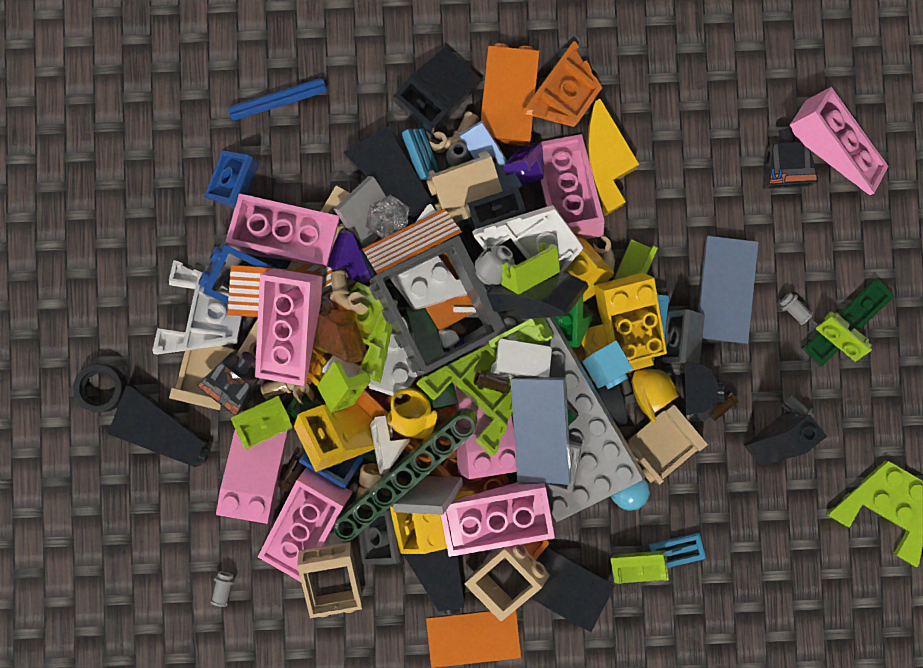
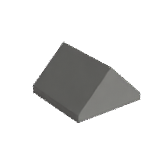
[661,310,705,365]
[358,507,402,564]

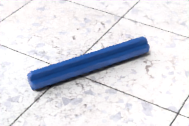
[228,78,327,121]

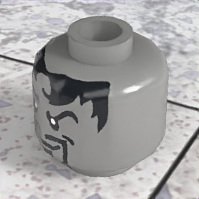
[475,245,515,285]

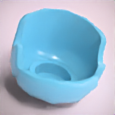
[611,479,650,511]

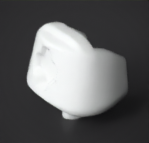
[438,329,459,351]

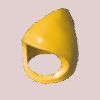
[631,368,679,423]
[386,388,437,439]

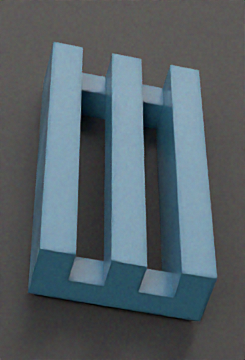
[402,129,440,180]
[648,532,706,568]

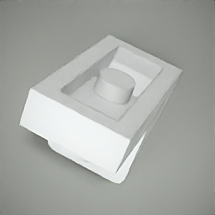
[370,416,410,475]

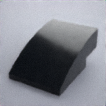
[486,271,589,319]
[519,547,615,632]

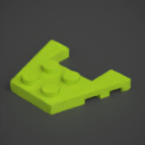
[313,282,398,383]
[416,344,513,457]
[826,461,923,567]

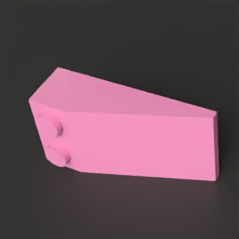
[790,87,889,195]
[532,134,604,239]
[225,194,340,267]
[255,269,323,386]
[453,383,517,479]
[216,411,291,524]
[258,467,353,582]
[441,482,555,557]

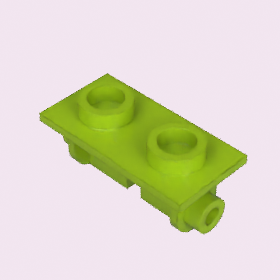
[816,311,872,362]

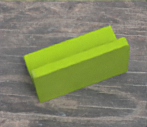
[613,240,658,280]
[317,361,371,413]

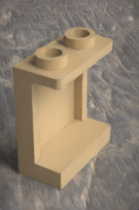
[427,151,502,223]
[169,344,239,410]
[626,404,708,485]

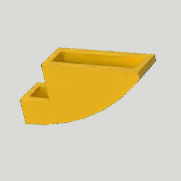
[586,99,639,216]

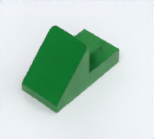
[555,295,593,348]

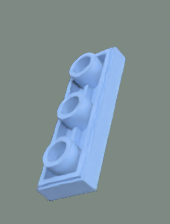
[460,121,522,191]

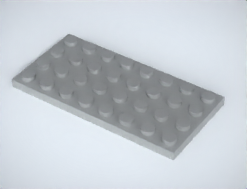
[464,310,646,522]

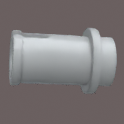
[779,292,813,325]
[210,571,235,607]

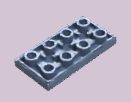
[698,236,759,344]
[510,377,571,484]

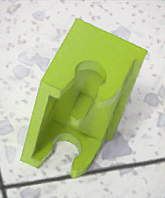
[501,242,560,295]
[488,318,554,348]
[231,396,293,450]
[611,550,669,584]

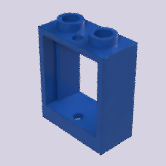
[198,243,274,304]

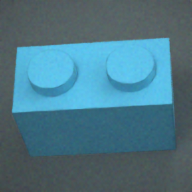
[582,341,633,389]

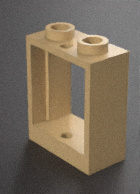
[297,542,362,618]
[465,544,549,622]

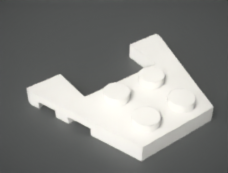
[385,204,492,311]
[472,205,583,272]
[153,260,242,354]
[322,317,418,399]

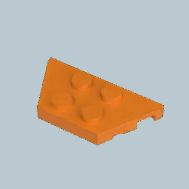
[522,41,602,127]

